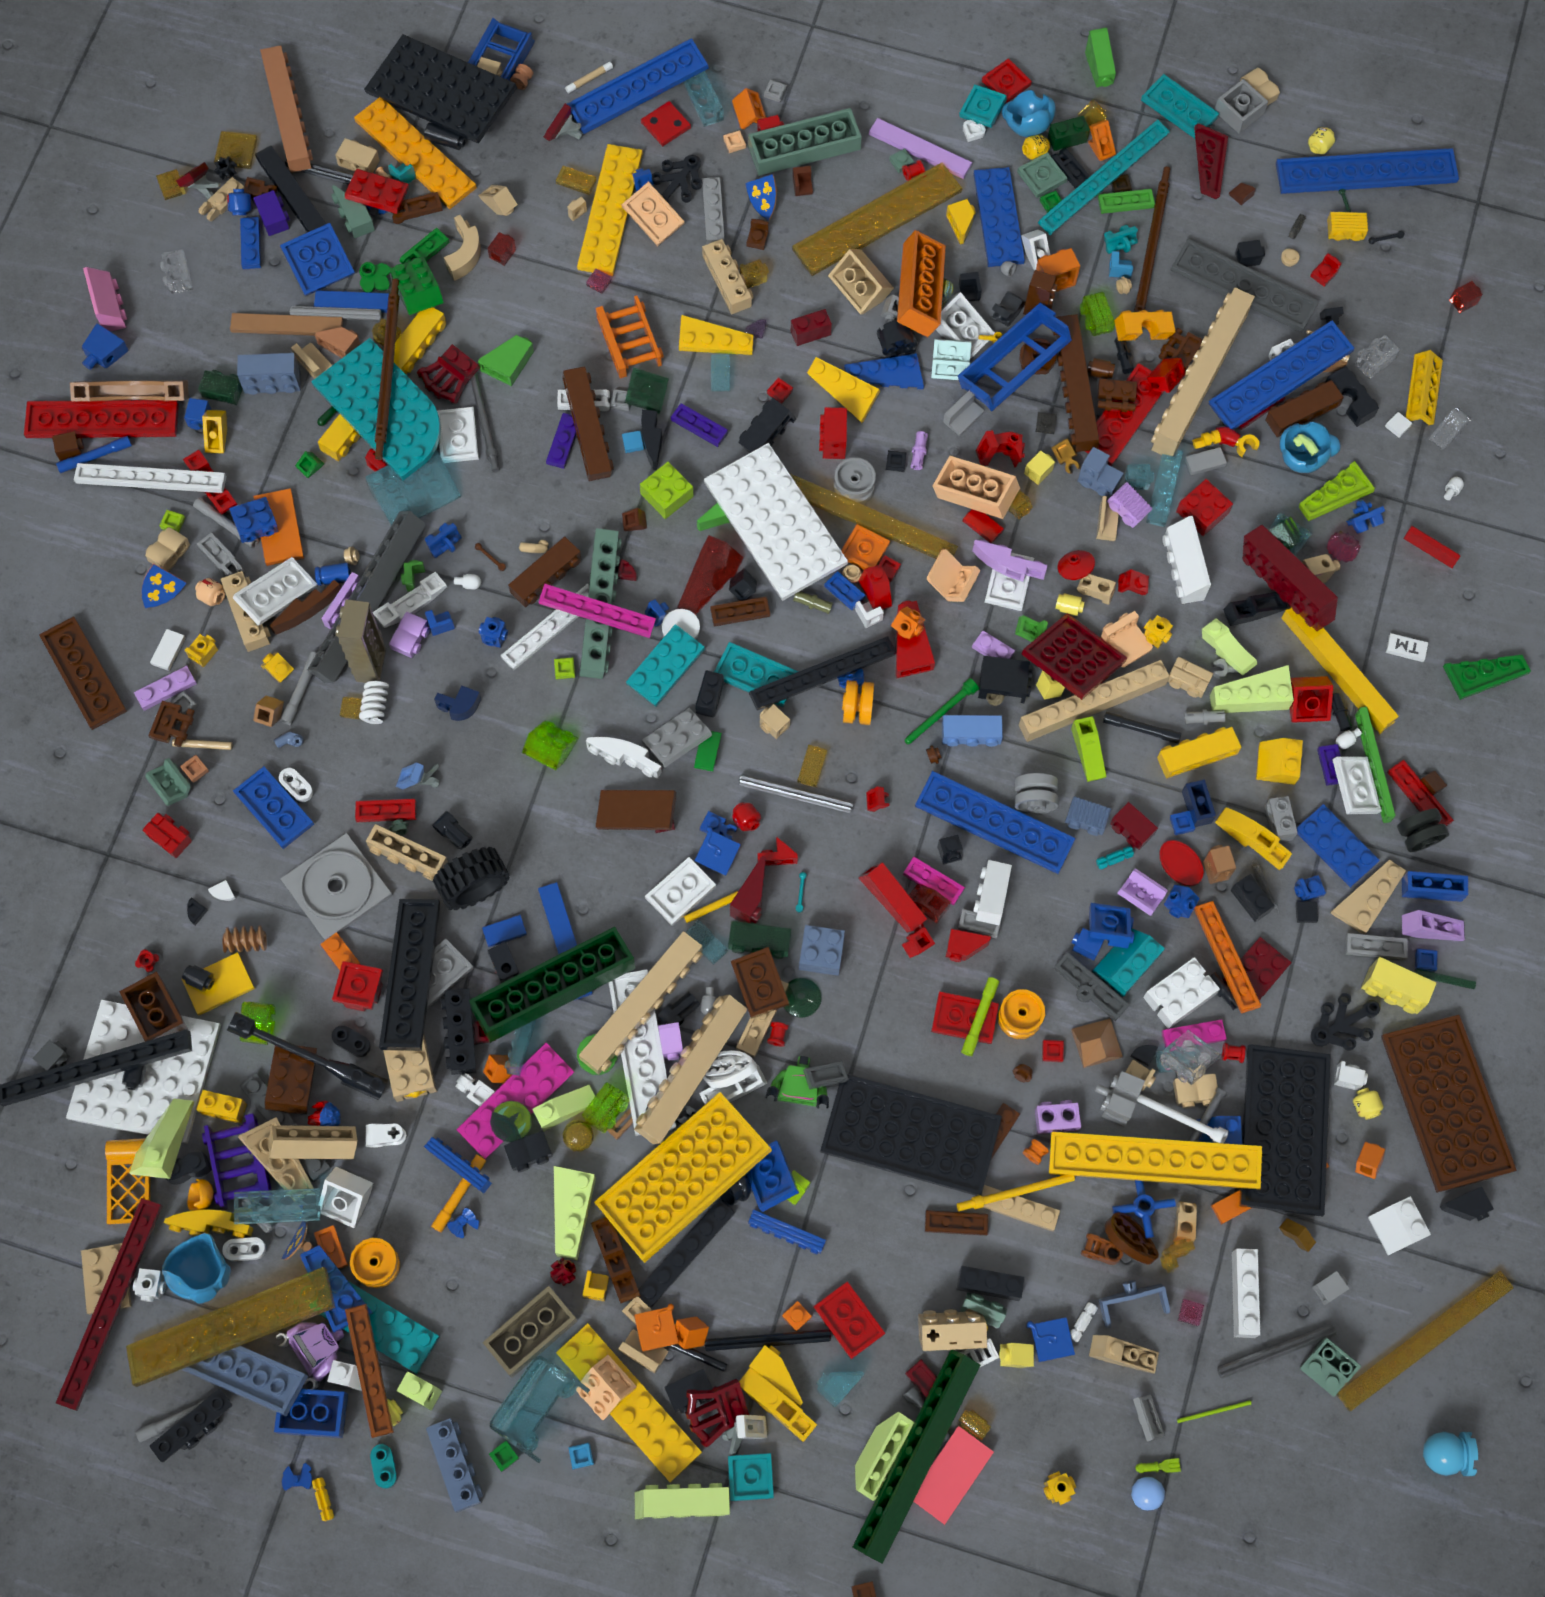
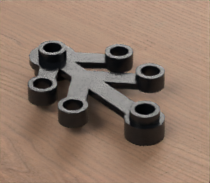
[652,155,702,203]
[1310,993,1381,1051]

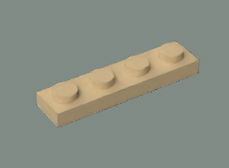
[736,980,789,1058]
[981,1185,1060,1231]

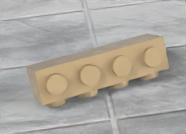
[702,239,753,315]
[221,571,271,652]
[366,824,448,881]
[268,1125,358,1159]

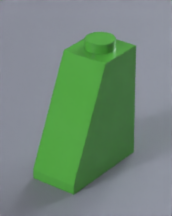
[1085,28,1116,87]
[478,335,534,386]

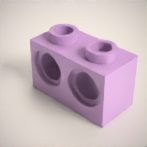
[1035,1100,1081,1134]

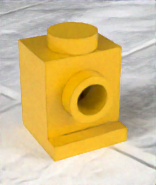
[185,634,218,667]

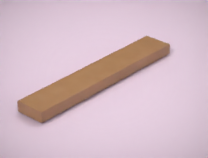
[230,313,343,336]

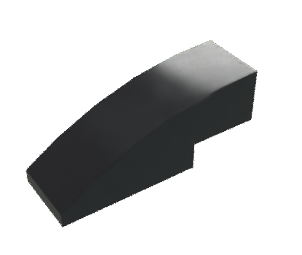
[641,409,662,471]
[1223,592,1288,626]

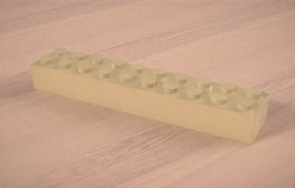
[1151,288,1255,460]

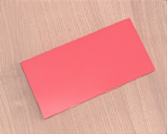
[913,1426,994,1525]

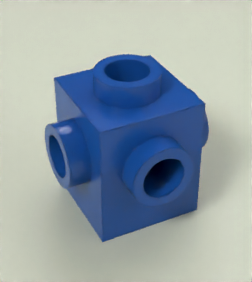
[479,617,508,648]
[1164,885,1200,918]

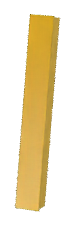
[1281,607,1399,734]

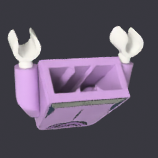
[276,1322,344,1390]

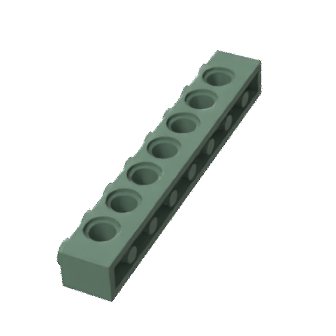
[579,528,621,679]

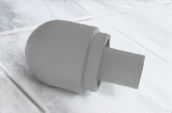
[701,987,716,1015]

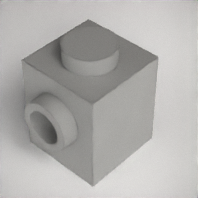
[881,295,899,322]

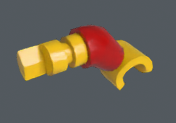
[1192,426,1259,457]

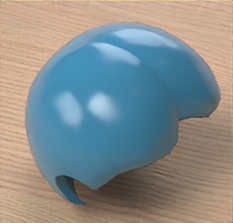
[1002,90,1056,137]
[1280,421,1341,473]

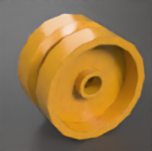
[842,680,874,725]
[998,990,1045,1039]
[350,1238,400,1289]

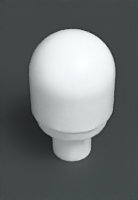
[1444,477,1464,500]
[454,574,481,590]
[1335,728,1362,749]

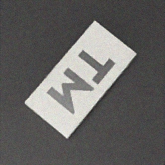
[1385,633,1428,662]

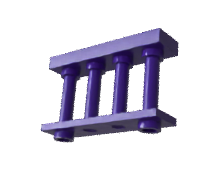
[202,1113,273,1210]

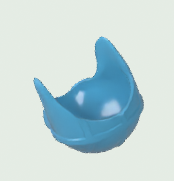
[162,1233,231,1304]

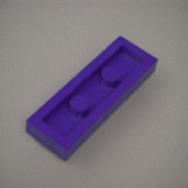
[671,403,728,447]
[546,413,576,469]

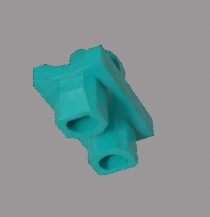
[1104,225,1138,254]

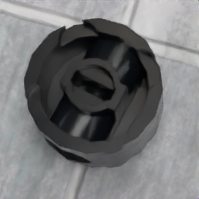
[877,320,918,358]

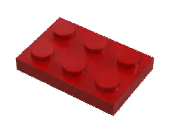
[345,169,409,214]
[931,991,999,1044]
[813,1281,886,1360]

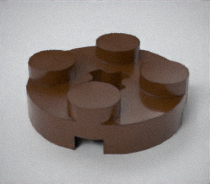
[1019,338,1057,375]

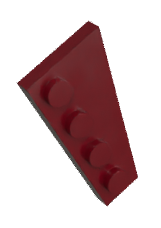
[1194,123,1228,199]

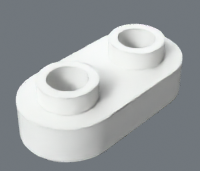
[279,768,313,802]
[222,1237,266,1261]

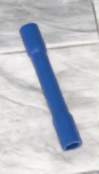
[56,436,132,474]

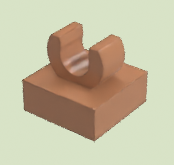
[180,755,209,783]

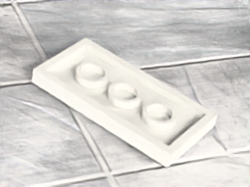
[233,557,318,626]

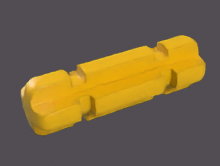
[312,1477,334,1522]

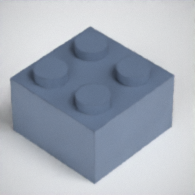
[799,925,845,976]

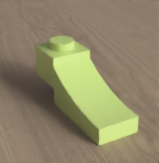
[1202,618,1257,675]

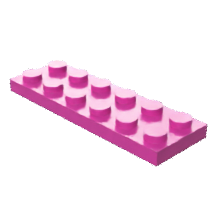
[456,1043,574,1159]

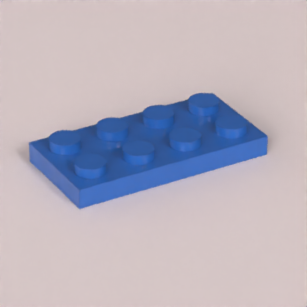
[233,766,314,849]
[1296,804,1380,888]

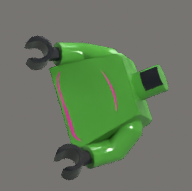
[765,1056,829,1109]

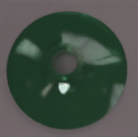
[784,978,821,1018]

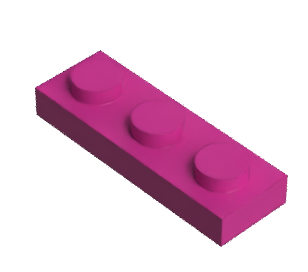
[903,857,965,906]
[1162,1020,1227,1051]

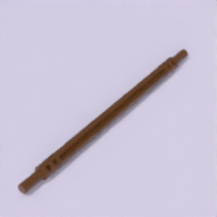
[1134,166,1171,339]
[375,279,400,460]

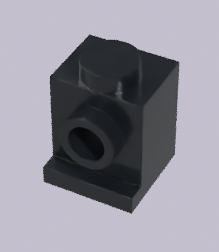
[937,835,963,865]

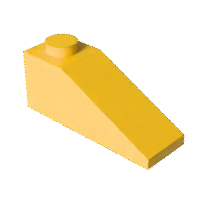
[749,1345,803,1407]

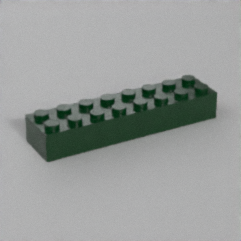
[469,926,635,1043]

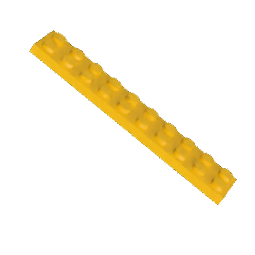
[1049,1132,1262,1189]

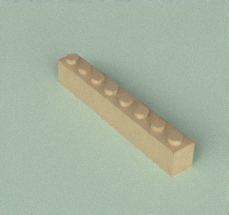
[1019,660,1170,742]
[579,931,703,1075]
[634,995,747,1144]

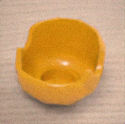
[187,1179,214,1211]

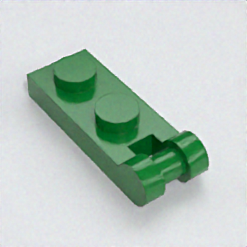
[399,228,450,264]

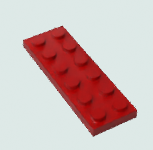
[1085,363,1164,467]

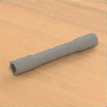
[193,498,259,548]
[280,652,317,725]
[135,1399,206,1443]

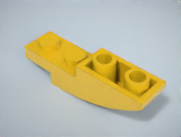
[1214,807,1292,870]
[164,1210,253,1238]
[739,1368,817,1442]

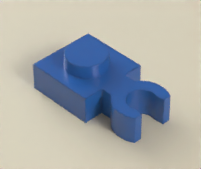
[700,811,737,840]

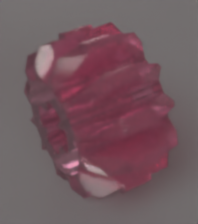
[1326,531,1361,563]

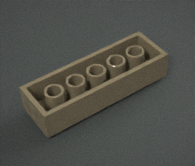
[336,599,386,683]

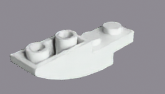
[586,737,662,779]

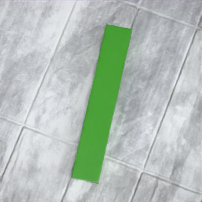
[1355,707,1396,823]

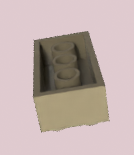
[482,1286,577,1378]

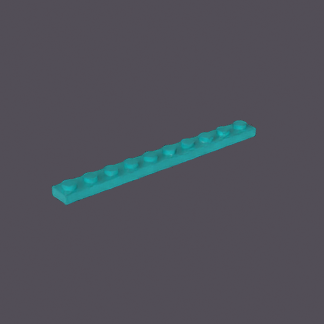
[1038,119,1170,236]

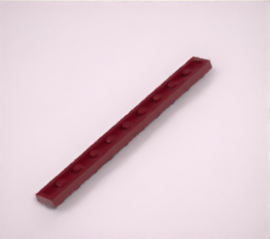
[56,1198,163,1411]

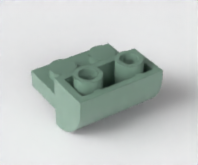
[1300,1337,1361,1397]

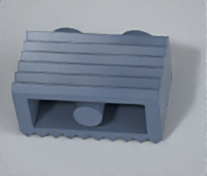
[1065,797,1111,836]

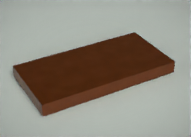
[596,790,677,830]

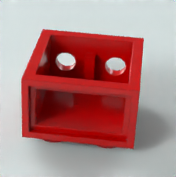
[819,407,847,459]
[1176,479,1233,536]

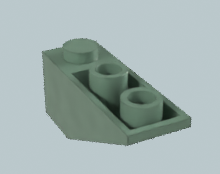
[331,185,375,238]

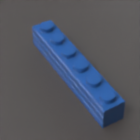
[424,1137,492,1194]
[748,1209,826,1255]

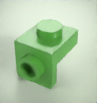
[401,560,425,592]
[1015,615,1048,642]

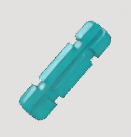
[1096,846,1134,869]

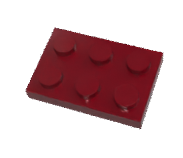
[1223,937,1292,1000]

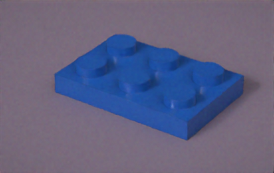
[746,1140,799,1212]

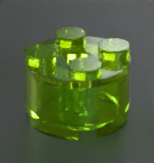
[240,1001,276,1045]

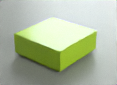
[159,510,185,533]
[554,657,575,679]

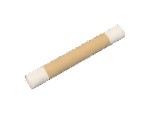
[565,62,613,93]

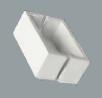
[1143,957,1220,1029]

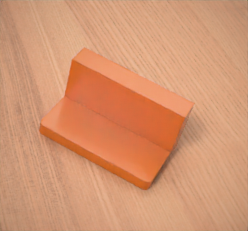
[732,88,766,129]

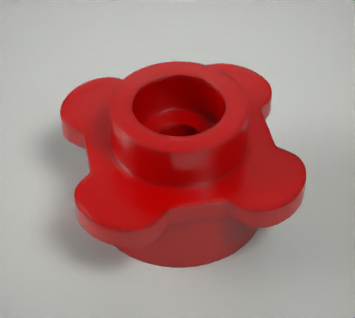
[135,949,159,972]

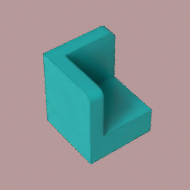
[388,163,416,184]

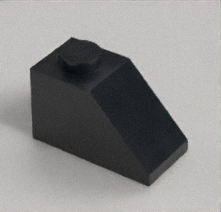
[1440,1186,1494,1222]

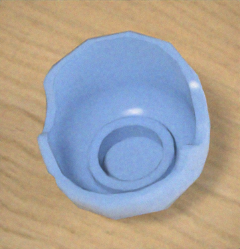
[1131,1477,1165,1511]

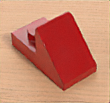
[757,837,798,866]

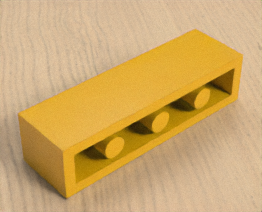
[1157,727,1242,779]

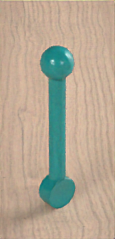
[795,872,807,913]

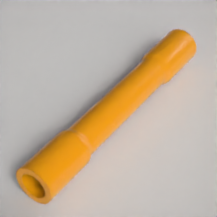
[431,1154,486,1233]

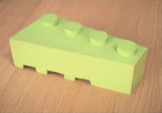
[1210,665,1294,713]
[554,1166,596,1261]

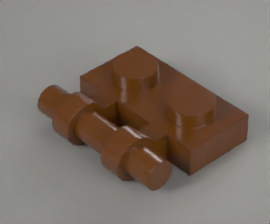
[1158,328,1203,372]
[1097,379,1137,412]
[148,700,195,747]

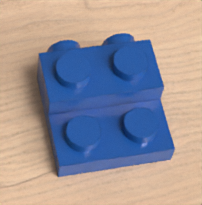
[229,497,279,543]
[1089,903,1134,948]

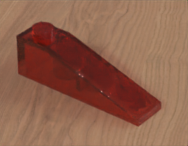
[678,535,743,615]

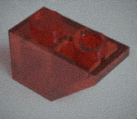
[909,884,951,923]

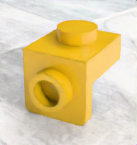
[261,652,294,683]

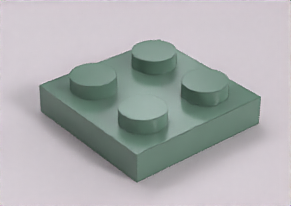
[1017,152,1067,198]

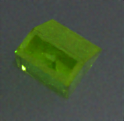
[522,721,578,770]

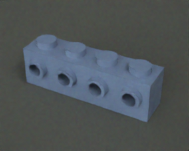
[426,1418,483,1513]

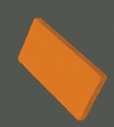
[253,488,304,566]

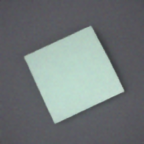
[931,339,971,380]

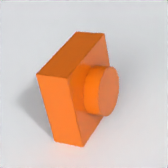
[782,1301,812,1332]

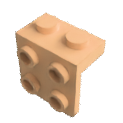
[927,549,980,602]
[1101,611,1153,667]

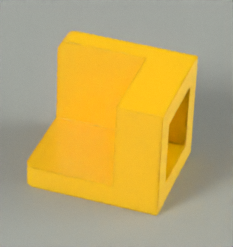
[583,1270,609,1302]

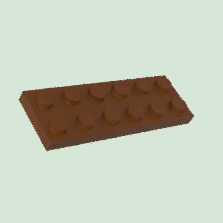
[39,616,127,730]

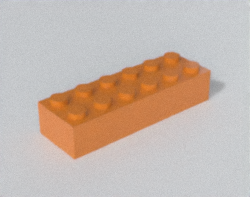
[897,230,946,337]

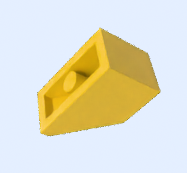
[946,199,976,245]
[202,410,227,453]

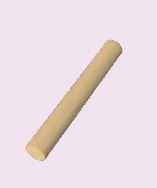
[172,739,233,750]

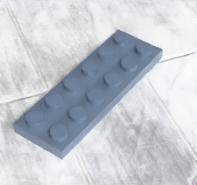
[180,1329,308,1416]

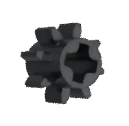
[214,156,237,180]

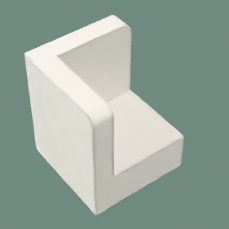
[855,601,884,628]

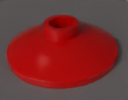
[1057,550,1095,580]

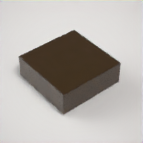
[1111,174,1132,193]

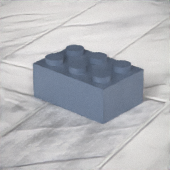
[237,353,301,395]

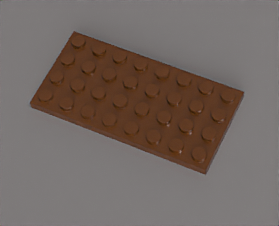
[1381,1015,1517,1193]

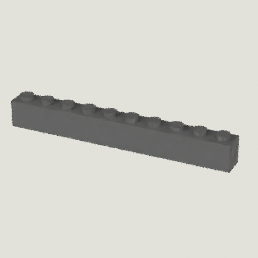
[307,511,426,683]

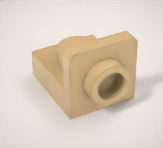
[1126,1060,1156,1091]

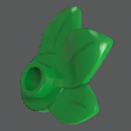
[359,262,390,293]

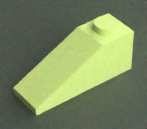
[533,1085,599,1132]

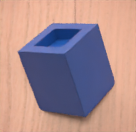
[425,610,455,636]

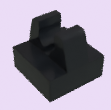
[1320,307,1344,325]

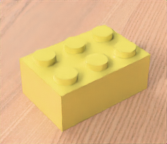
[1361,957,1436,1014]

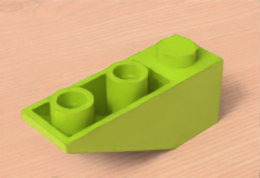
[1071,716,1106,782]

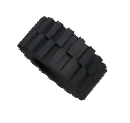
[433,847,510,910]

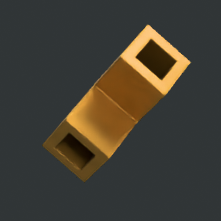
[1279,1218,1316,1252]

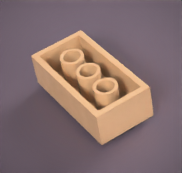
[933,456,1020,519]

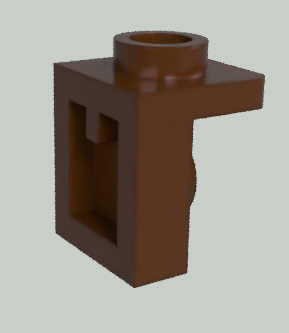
[746,219,769,250]

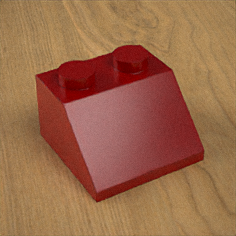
[1290,676,1333,723]

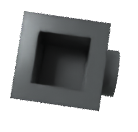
[32,1039,70,1071]

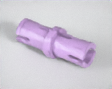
[911,431,928,470]

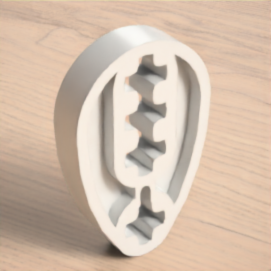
[703,1050,757,1088]

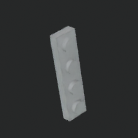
[702,177,725,244]

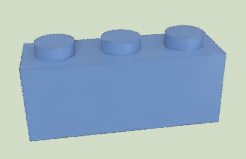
[942,715,1003,747]

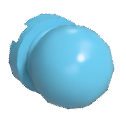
[1423,1432,1478,1476]

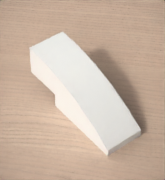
[699,1065,767,1104]

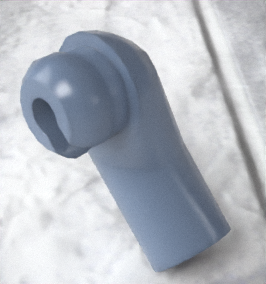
[274,732,303,748]

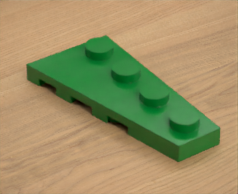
[1443,655,1531,700]

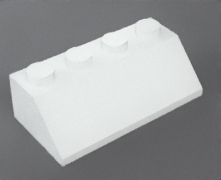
[1162,516,1211,604]

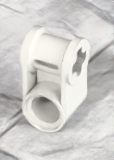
[366,1123,407,1148]

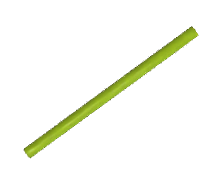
[1177,1400,1251,1423]

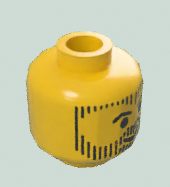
[1022,134,1050,160]

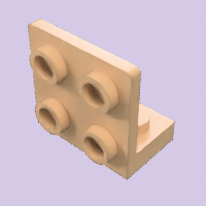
[575,1355,637,1420]

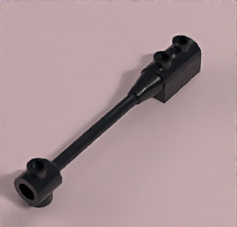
[227,1012,388,1100]

